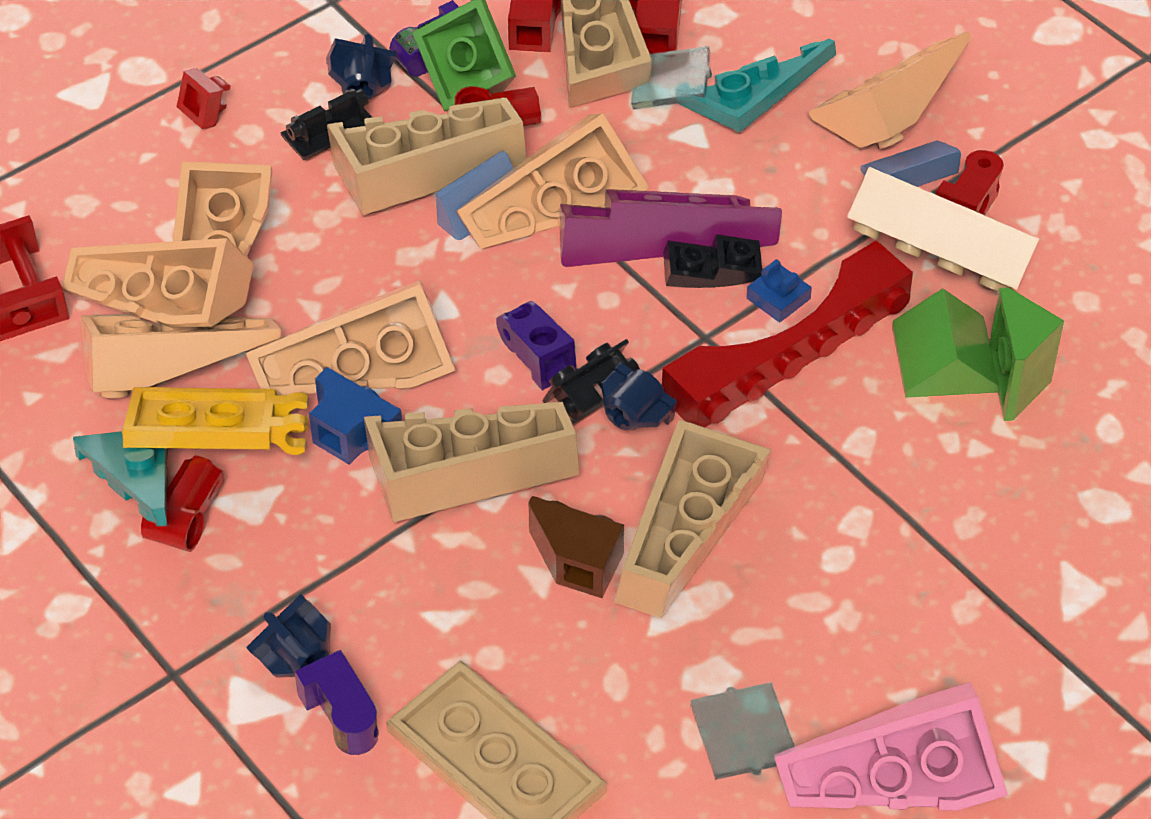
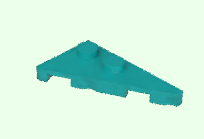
[676,38,836,132]
[73,431,168,526]

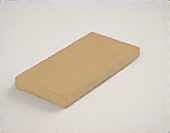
[386,660,607,819]

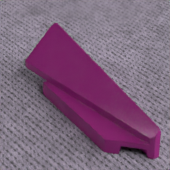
[559,189,782,267]

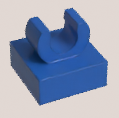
[746,259,812,323]

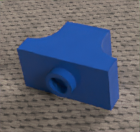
[309,367,402,465]

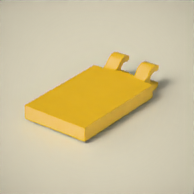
[122,387,309,455]

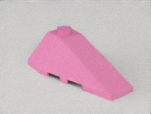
[774,682,1008,811]

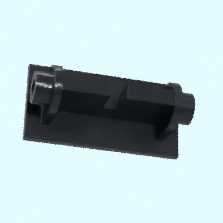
[280,88,373,160]
[542,338,640,419]

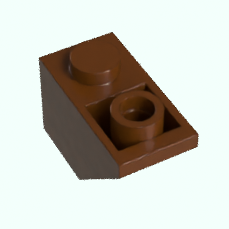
[528,496,624,599]

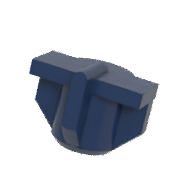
[326,34,396,100]
[601,362,677,431]
[246,594,331,678]

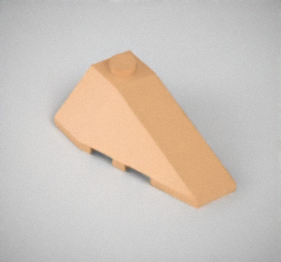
[808,31,971,149]
[456,113,649,249]
[173,161,272,256]
[62,238,254,328]
[246,280,455,395]
[80,314,281,398]

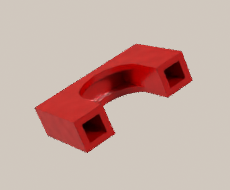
[508,0,682,60]

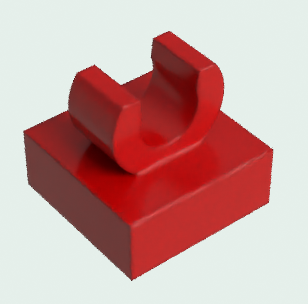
[176,68,231,129]

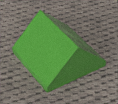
[412,0,516,111]
[990,287,1064,421]
[892,288,999,398]

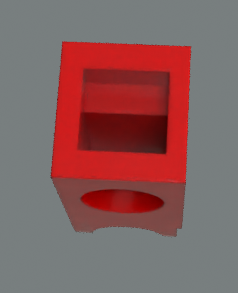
[935,150,1004,216]

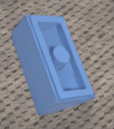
[860,140,961,187]
[436,150,513,240]

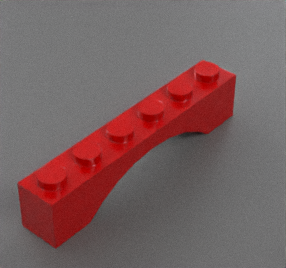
[662,240,913,428]

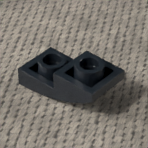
[663,234,763,288]

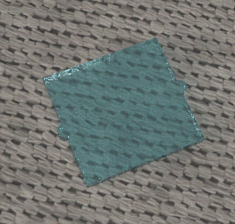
[631,46,712,110]
[690,682,795,780]

